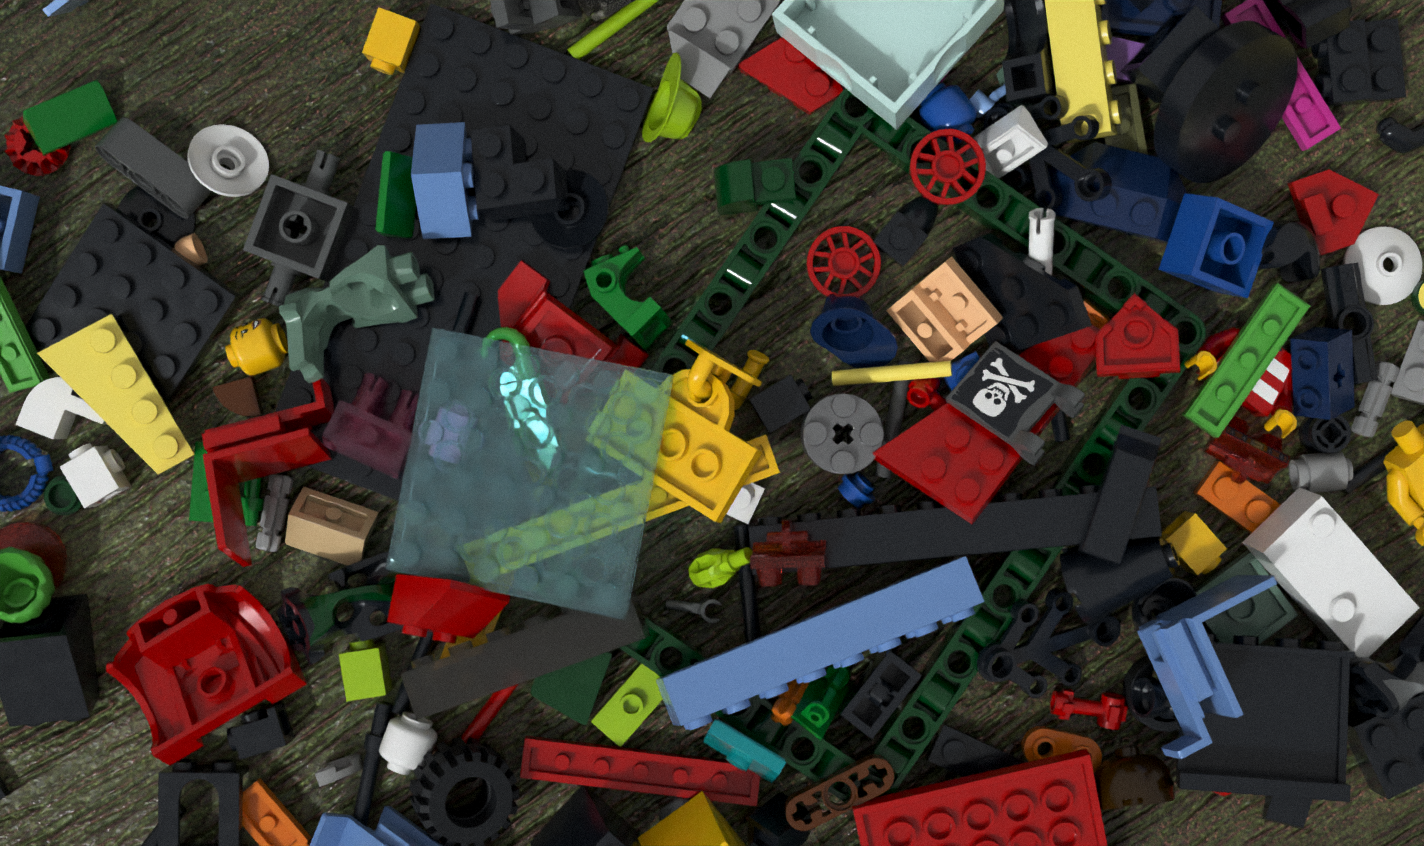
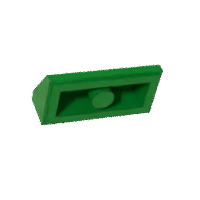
[23,80,118,156]
[375,151,416,239]

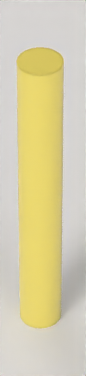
[832,360,952,386]

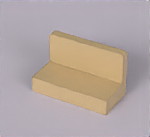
[285,486,379,566]

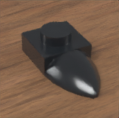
[873,193,938,267]

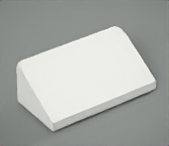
[965,105,1048,179]

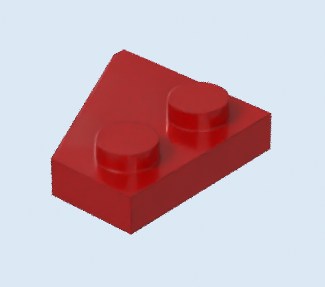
[738,37,843,115]

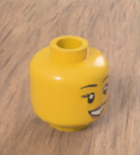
[225,318,288,376]

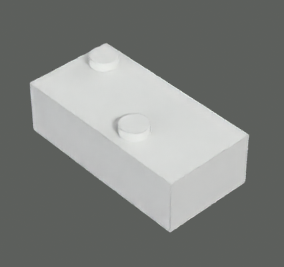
[1242,487,1419,657]

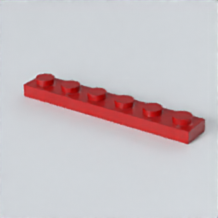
[520,735,760,806]

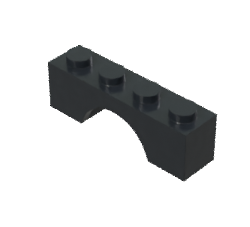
[1002,0,1057,105]

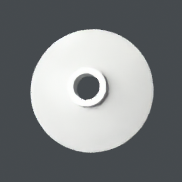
[187,124,269,197]
[1343,227,1422,305]

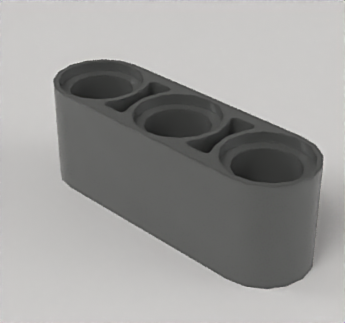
[95,117,213,219]

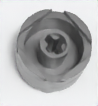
[800,394,884,474]

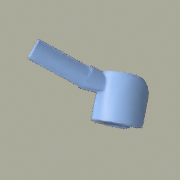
[969,84,1006,118]

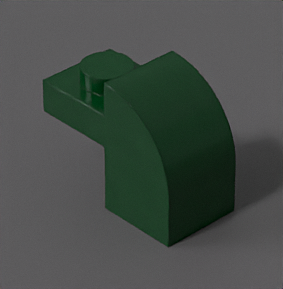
[714,158,797,215]

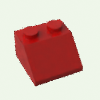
[387,574,511,644]

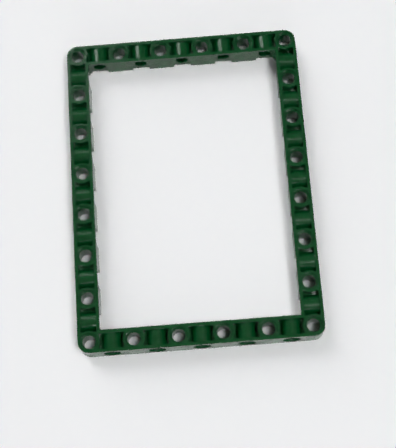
[519,88,1206,802]

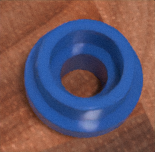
[838,472,875,509]

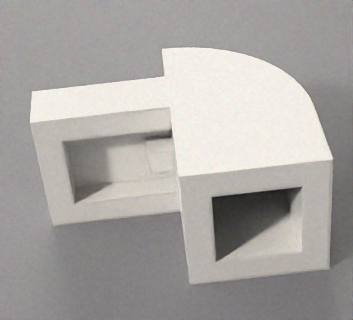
[15,377,107,439]

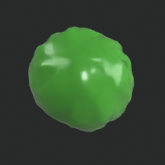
[0,547,55,623]

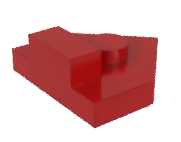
[1288,169,1379,256]
[1095,293,1180,379]

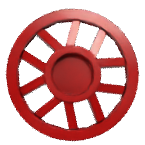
[909,129,986,205]
[806,226,881,297]

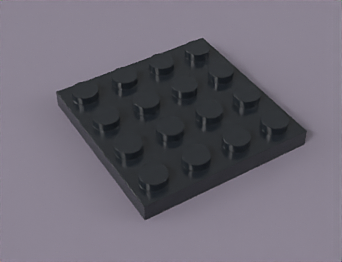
[25,203,241,407]

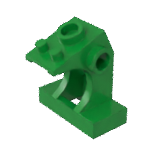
[583,245,673,351]

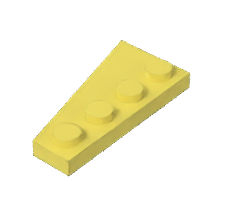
[37,314,195,475]

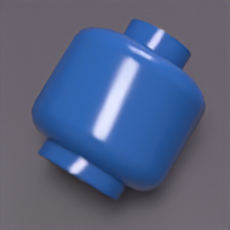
[918,83,978,144]

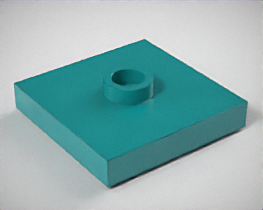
[703,719,786,783]

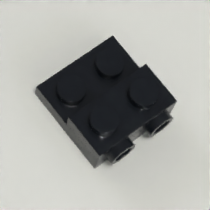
[1311,18,1406,107]

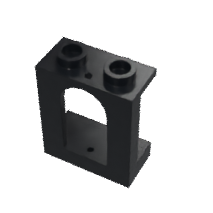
[158,759,249,846]

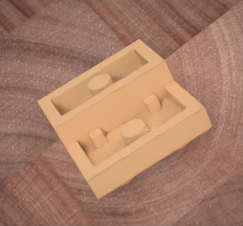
[886,256,1003,362]

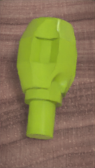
[688,547,754,588]

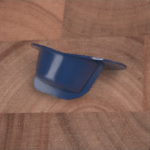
[810,294,898,368]

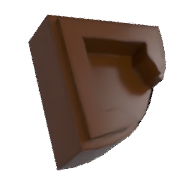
[212,377,264,416]

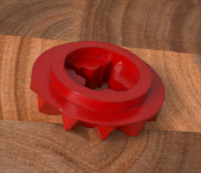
[4,116,70,176]

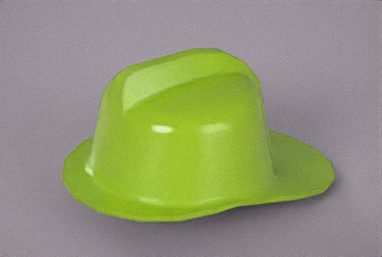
[642,52,702,143]

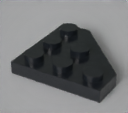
[953,233,1092,352]

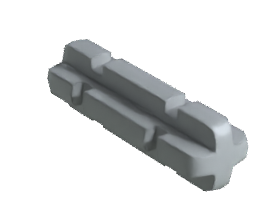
[1351,361,1400,437]
[255,474,293,552]

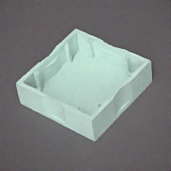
[772,0,1004,130]

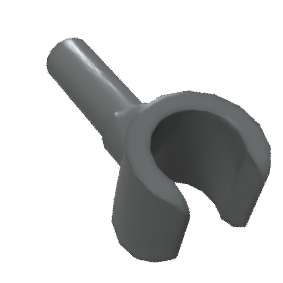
[665,597,722,623]

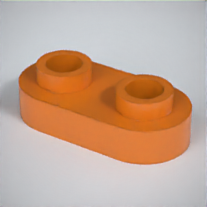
[1021,726,1102,772]

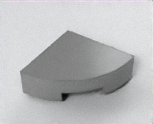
[315,753,364,787]

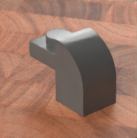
[490,0,582,35]

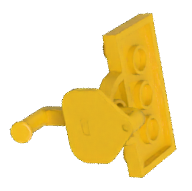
[586,339,769,523]

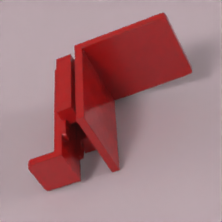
[202,378,336,567]

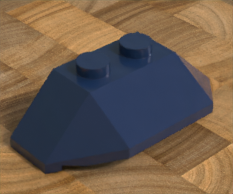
[1034,142,1188,244]

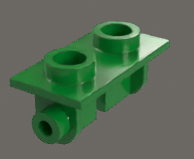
[791,665,851,740]

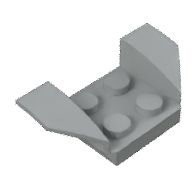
[667,0,781,99]

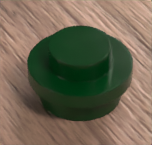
[44,476,83,516]

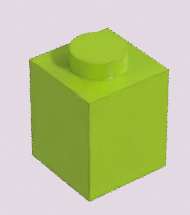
[339,639,393,702]

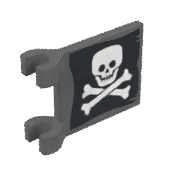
[946,341,1085,466]

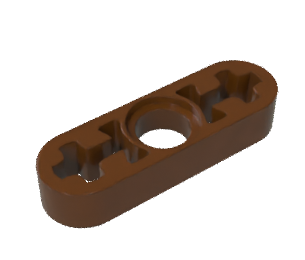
[785,754,894,831]

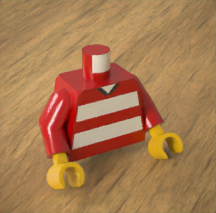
[1184,327,1297,439]

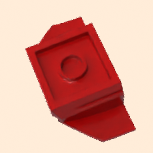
[498,259,649,406]

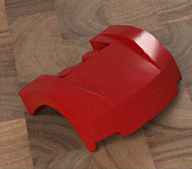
[106,584,307,766]

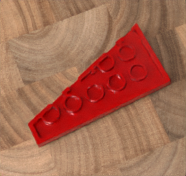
[872,325,1100,525]

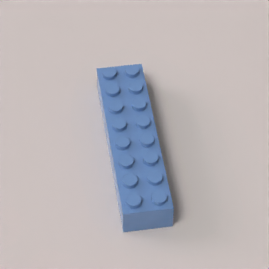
[655,556,984,730]

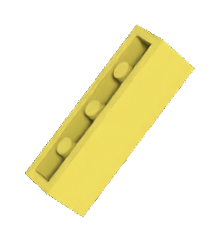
[1045,0,1122,143]

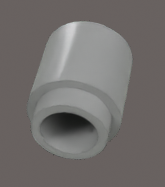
[1289,451,1353,493]

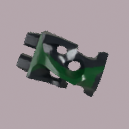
[276,549,423,665]

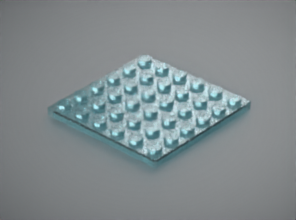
[386,328,674,620]

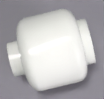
[379,712,437,775]

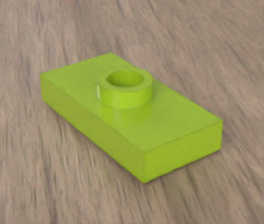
[591,663,663,748]

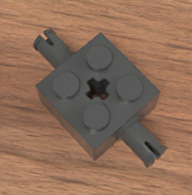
[243,150,355,307]

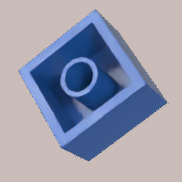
[1158,193,1274,299]

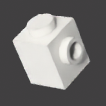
[60,443,131,508]

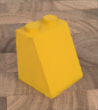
[638,791,746,846]

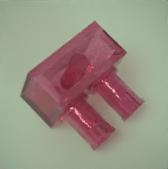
[322,373,426,479]

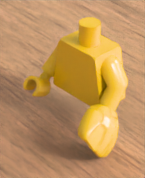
[1384,420,1424,546]

